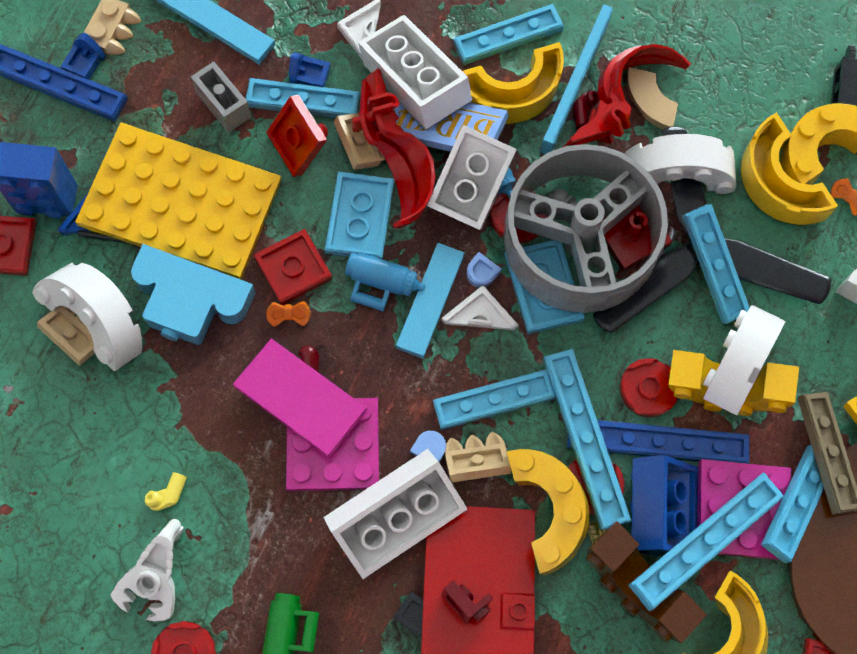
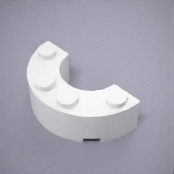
[624,134,736,194]
[32,263,142,372]
[703,305,785,415]

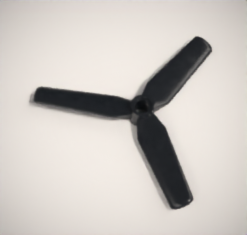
[593,126,831,333]

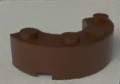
[586,521,707,644]

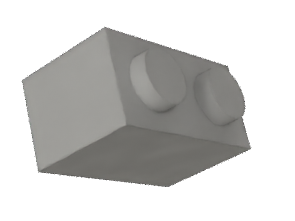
[191,62,251,133]

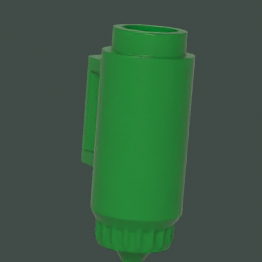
[262,593,319,654]

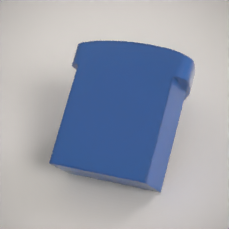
[60,33,106,79]
[289,52,331,87]

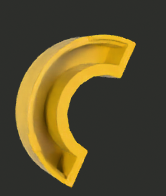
[462,42,564,124]
[780,103,857,185]
[741,112,838,225]
[668,350,799,416]
[506,449,589,576]
[683,571,768,654]

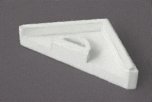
[337,0,381,60]
[441,285,518,330]

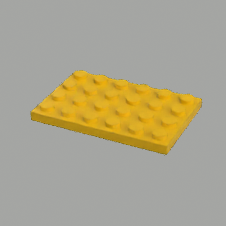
[75,122,282,280]

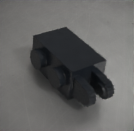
[831,45,857,106]

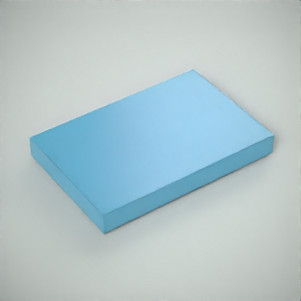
[325,171,394,259]
[504,240,585,335]

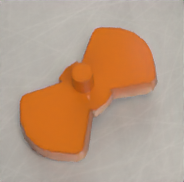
[830,178,857,216]
[266,301,311,327]

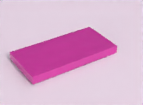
[233,338,367,458]

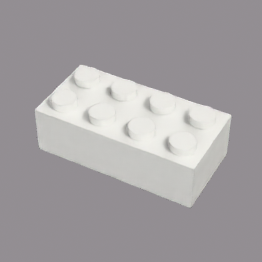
[358,15,472,130]

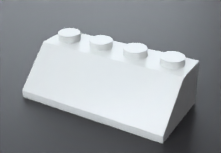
[323,449,467,579]

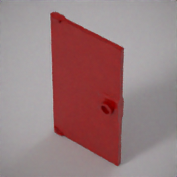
[421,506,535,654]

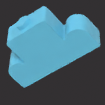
[131,244,256,345]

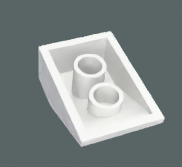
[427,125,517,230]

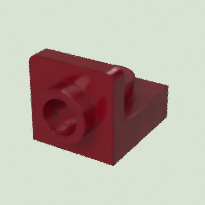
[441,580,493,624]

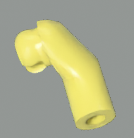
[144,472,187,511]

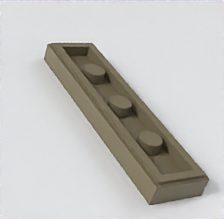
[797,392,857,515]

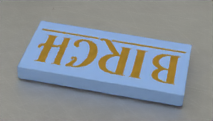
[394,102,508,152]

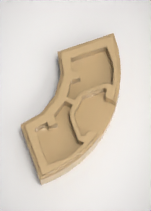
[627,67,678,129]

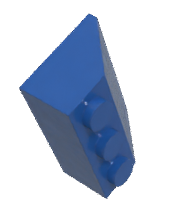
[630,455,698,556]

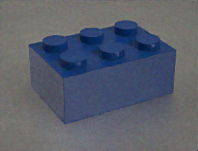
[0,142,78,218]

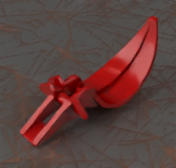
[563,44,691,147]
[352,68,436,229]

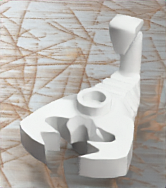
[111,519,184,621]

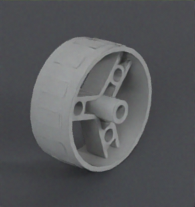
[504,144,668,313]

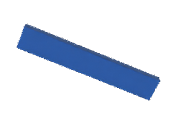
[0,44,128,122]
[566,420,749,464]

